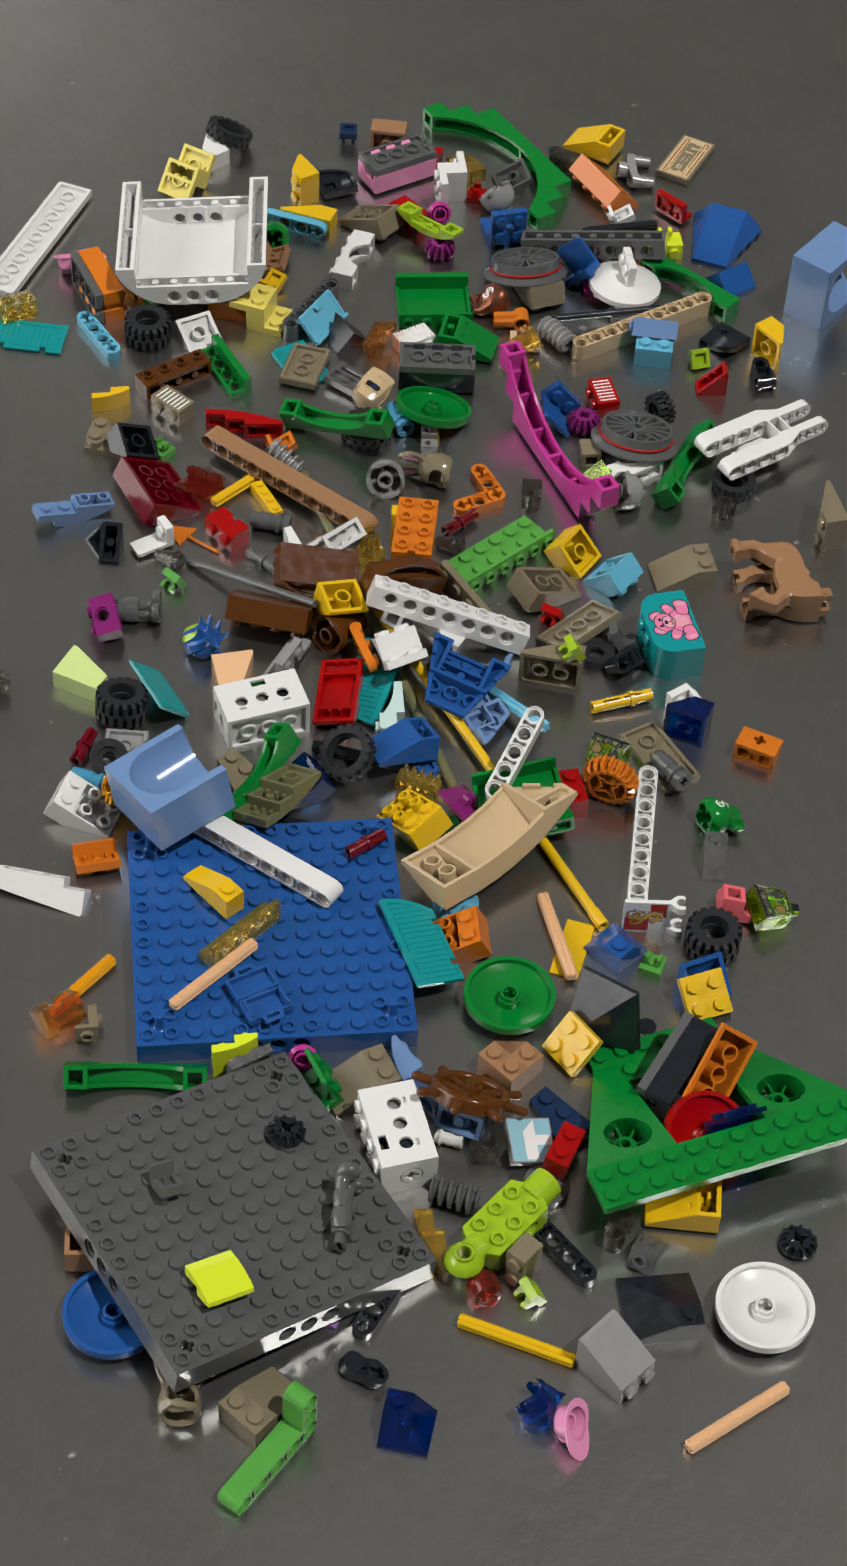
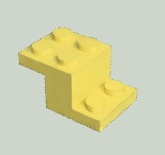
[157,143,217,198]
[229,283,293,338]

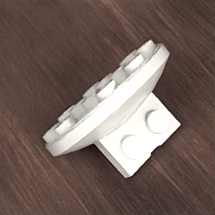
[588,247,661,309]

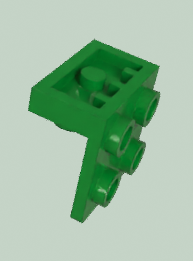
[302,1047,345,1111]

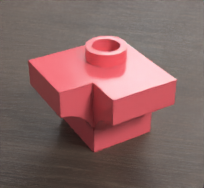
[716,884,752,924]

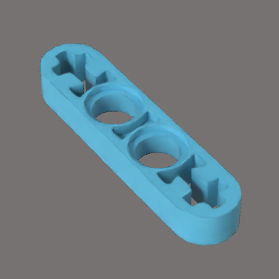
[267,208,328,239]
[77,311,121,360]

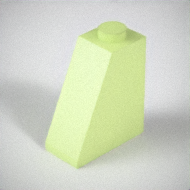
[52,645,107,702]

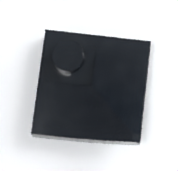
[318,169,358,200]
[699,322,751,353]

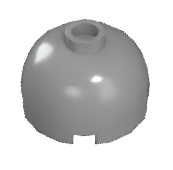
[479,180,515,213]
[366,459,405,499]
[611,471,645,511]

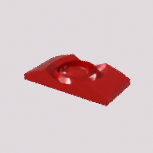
[312,658,364,725]

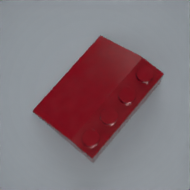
[112,456,202,526]

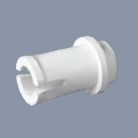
[433,1128,465,1149]

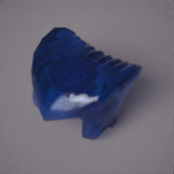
[516,1378,566,1431]

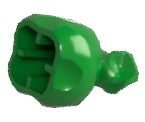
[267,221,290,248]
[695,797,745,833]

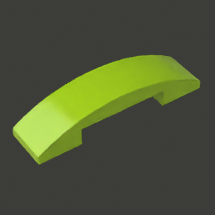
[397,201,464,240]

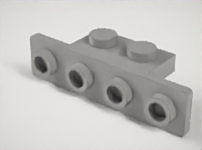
[263,637,311,675]

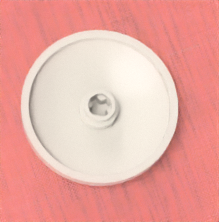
[714,1262,815,1354]

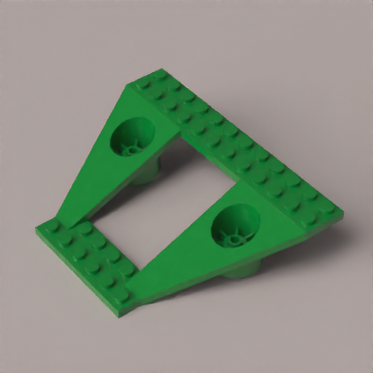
[586,1017,847,1215]

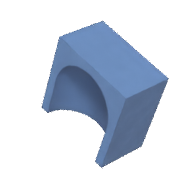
[783,221,847,332]
[104,724,235,851]

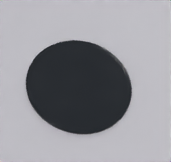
[640,1018,657,1035]

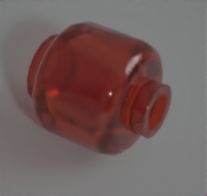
[467,1269,503,1307]

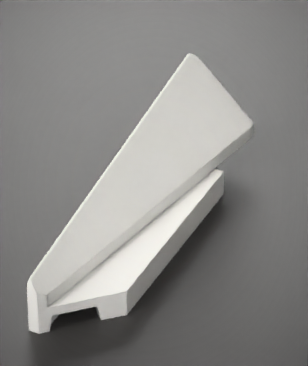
[0,865,91,917]

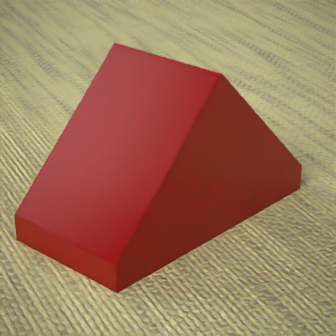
[695,361,729,396]

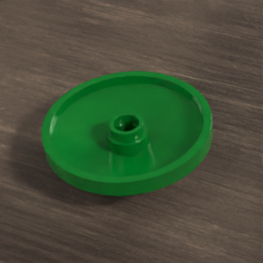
[396,386,472,428]
[463,956,556,1035]

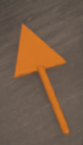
[173,526,219,554]

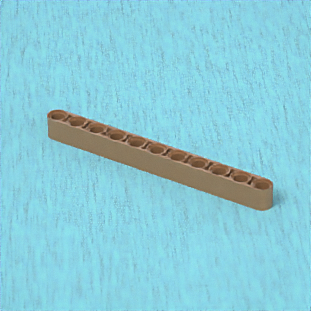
[201,426,378,538]

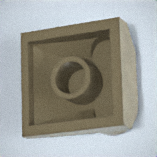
[84,417,122,459]

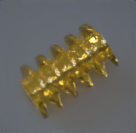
[395,763,443,801]

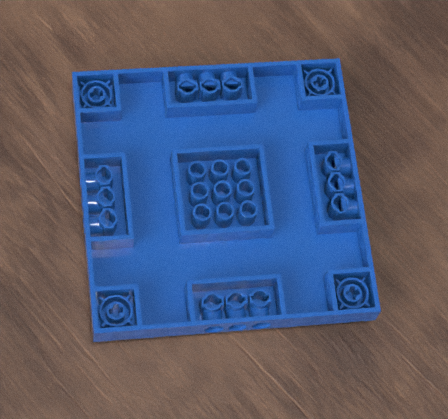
[127,818,418,1062]

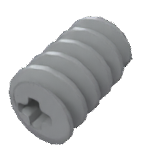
[537,316,577,353]
[264,438,304,472]

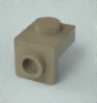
[75,1004,103,1043]

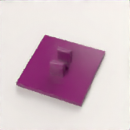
[438,784,478,822]

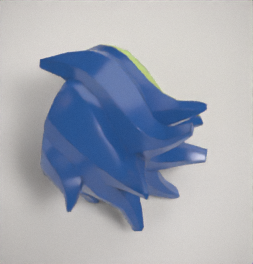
[182,615,229,660]

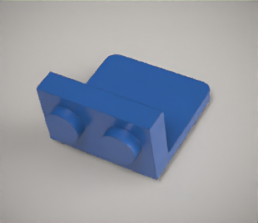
[557,236,601,288]

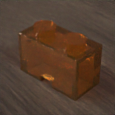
[29,989,88,1039]

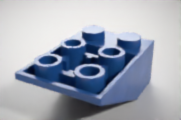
[371,716,440,767]

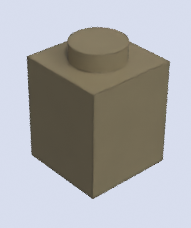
[578,439,602,469]

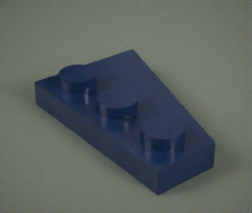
[529,1086,590,1148]

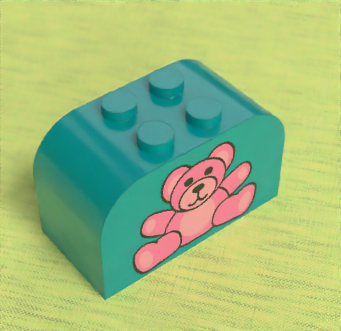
[636,590,706,680]

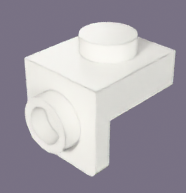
[607,204,636,224]

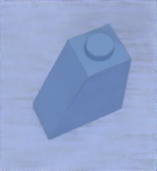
[628,317,679,341]

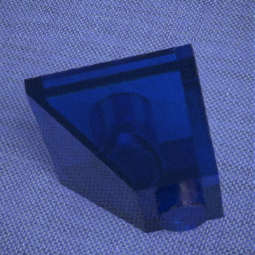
[377,1388,438,1458]

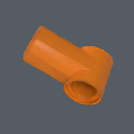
[493,307,530,332]

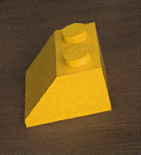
[291,154,319,206]
[751,316,784,373]
[544,524,602,579]
[313,579,368,615]

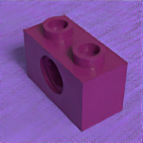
[86,592,125,643]

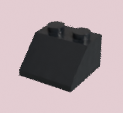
[106,422,160,460]

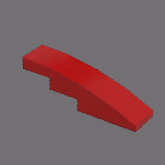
[205,409,283,439]

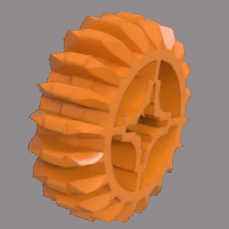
[581,754,639,806]

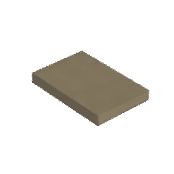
[279,343,331,390]

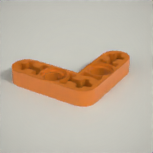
[453,464,506,516]

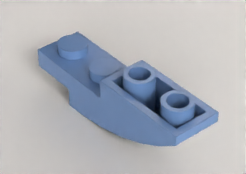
[31,492,115,527]
[391,1035,439,1120]

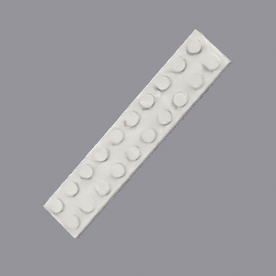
[0,181,92,299]

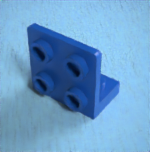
[540,380,582,437]

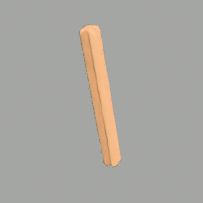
[537,892,578,981]
[169,938,258,1011]
[684,1381,790,1454]

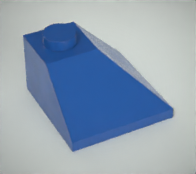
[584,922,647,975]

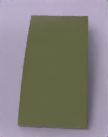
[233,763,322,829]

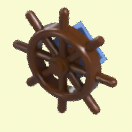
[412,1065,528,1141]

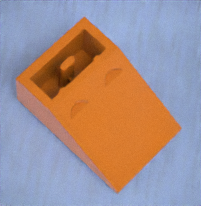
[432,905,492,963]

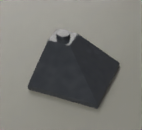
[570,966,641,1050]
[616,1272,705,1345]

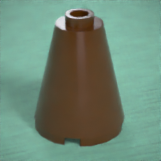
[311,612,367,655]

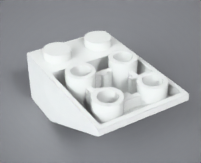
[43,771,122,838]

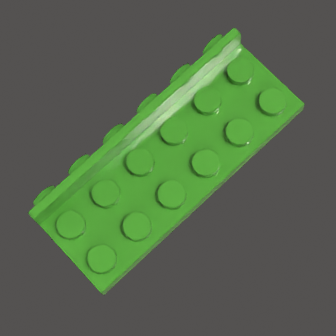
[448,515,555,592]

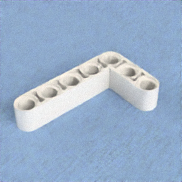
[485,706,544,800]

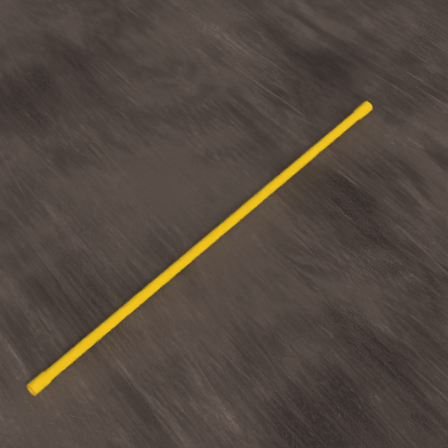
[371,609,609,931]

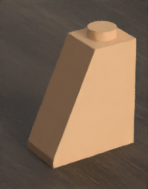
[211,649,253,686]

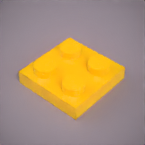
[676,967,733,1020]
[542,1011,604,1077]

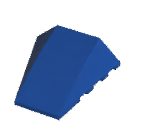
[691,203,762,269]
[424,632,511,719]

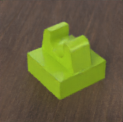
[689,347,710,370]
[558,633,586,662]
[513,1276,547,1310]

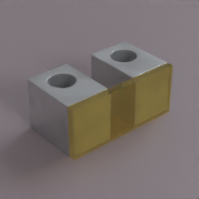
[421,426,440,456]

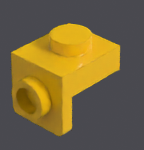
[259,268,288,295]

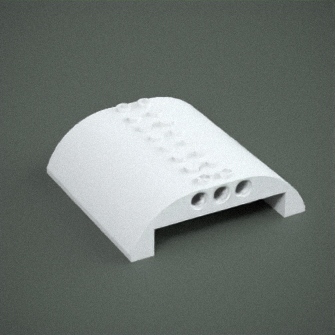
[115,177,268,305]

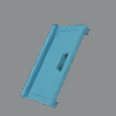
[296,289,349,346]

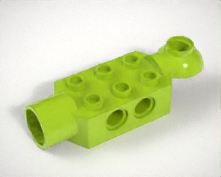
[444,1168,561,1279]

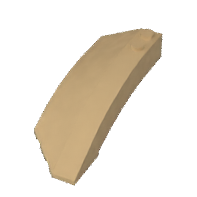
[401,783,578,910]

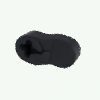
[338,1350,389,1389]

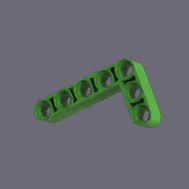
[217,1380,318,1516]

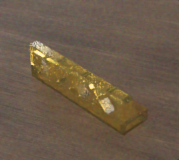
[199,898,281,967]

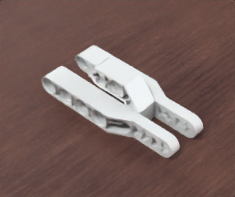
[694,399,828,480]

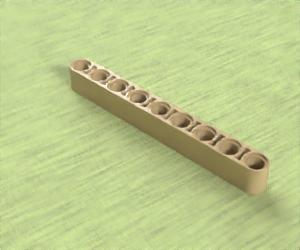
[572,292,712,361]

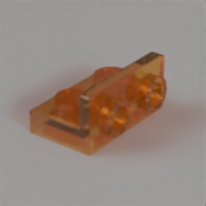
[362,321,397,358]

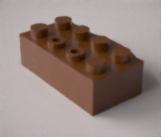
[273,542,359,599]
[358,555,448,609]
[225,589,316,638]

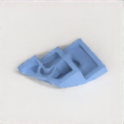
[462,693,510,746]

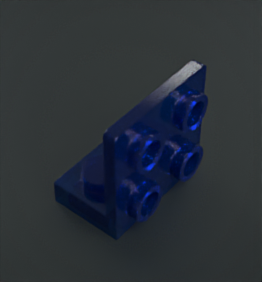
[703,1103,767,1135]

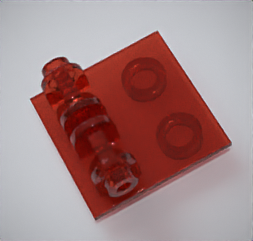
[172,465,225,500]

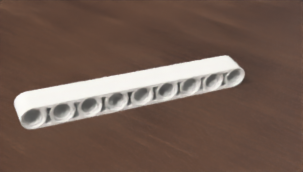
[627,765,658,900]
[193,815,344,908]

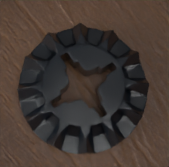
[267,1114,306,1148]
[778,1224,818,1260]

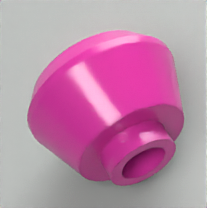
[428,201,451,225]
[288,1044,317,1074]

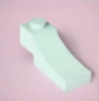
[375,681,405,734]

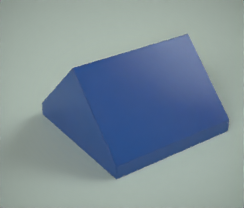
[705,261,756,296]
[676,951,732,996]

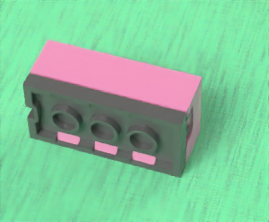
[358,133,437,194]

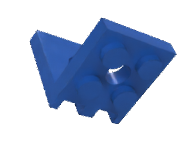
[480,207,528,250]

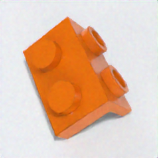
[71,837,121,875]

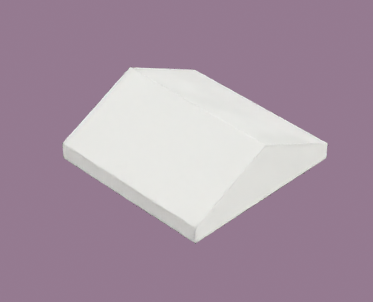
[175,311,221,353]

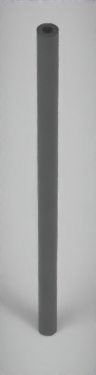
[185,557,318,608]

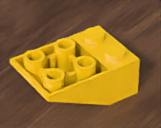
[562,124,626,164]
[377,788,453,851]
[645,1180,722,1233]

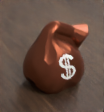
[470,282,511,315]

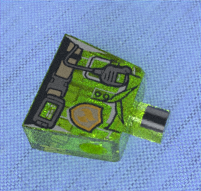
[586,732,632,764]
[745,884,799,931]

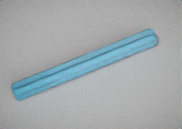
[488,686,551,733]

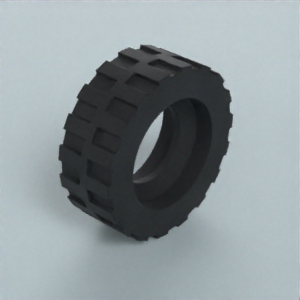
[711,469,756,504]

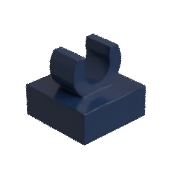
[339,123,357,144]

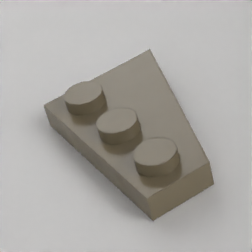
[217,748,255,792]

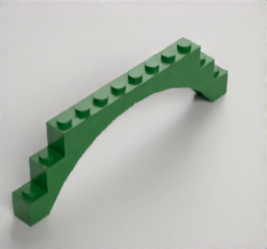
[423,102,571,230]

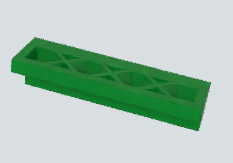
[201,334,251,399]

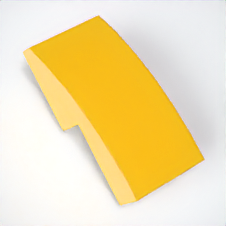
[91,386,130,413]

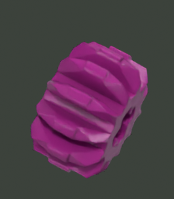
[425,237,455,263]
[567,406,600,437]

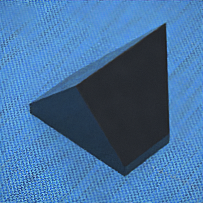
[328,312,370,356]
[84,521,124,563]

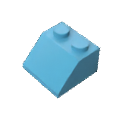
[633,336,674,370]
[583,552,644,597]

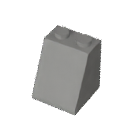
[575,1309,656,1404]

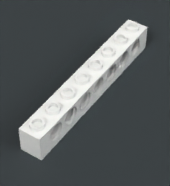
[366,574,530,655]

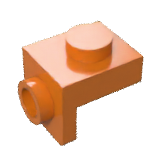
[266,431,299,451]

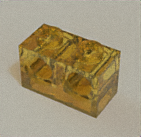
[0,290,38,324]

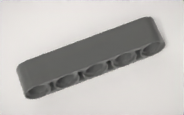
[282,278,339,342]

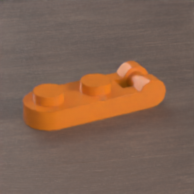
[349,622,380,674]

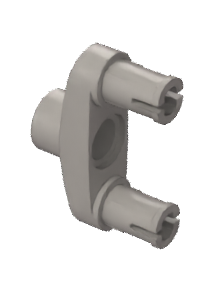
[616,153,655,188]

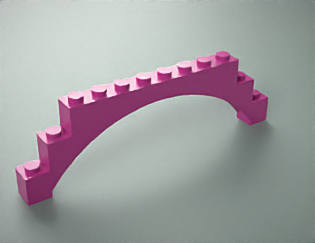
[499,340,620,519]

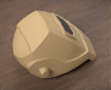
[352,367,395,409]

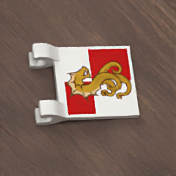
[621,896,686,938]

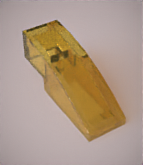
[446,154,486,184]
[413,1208,449,1285]

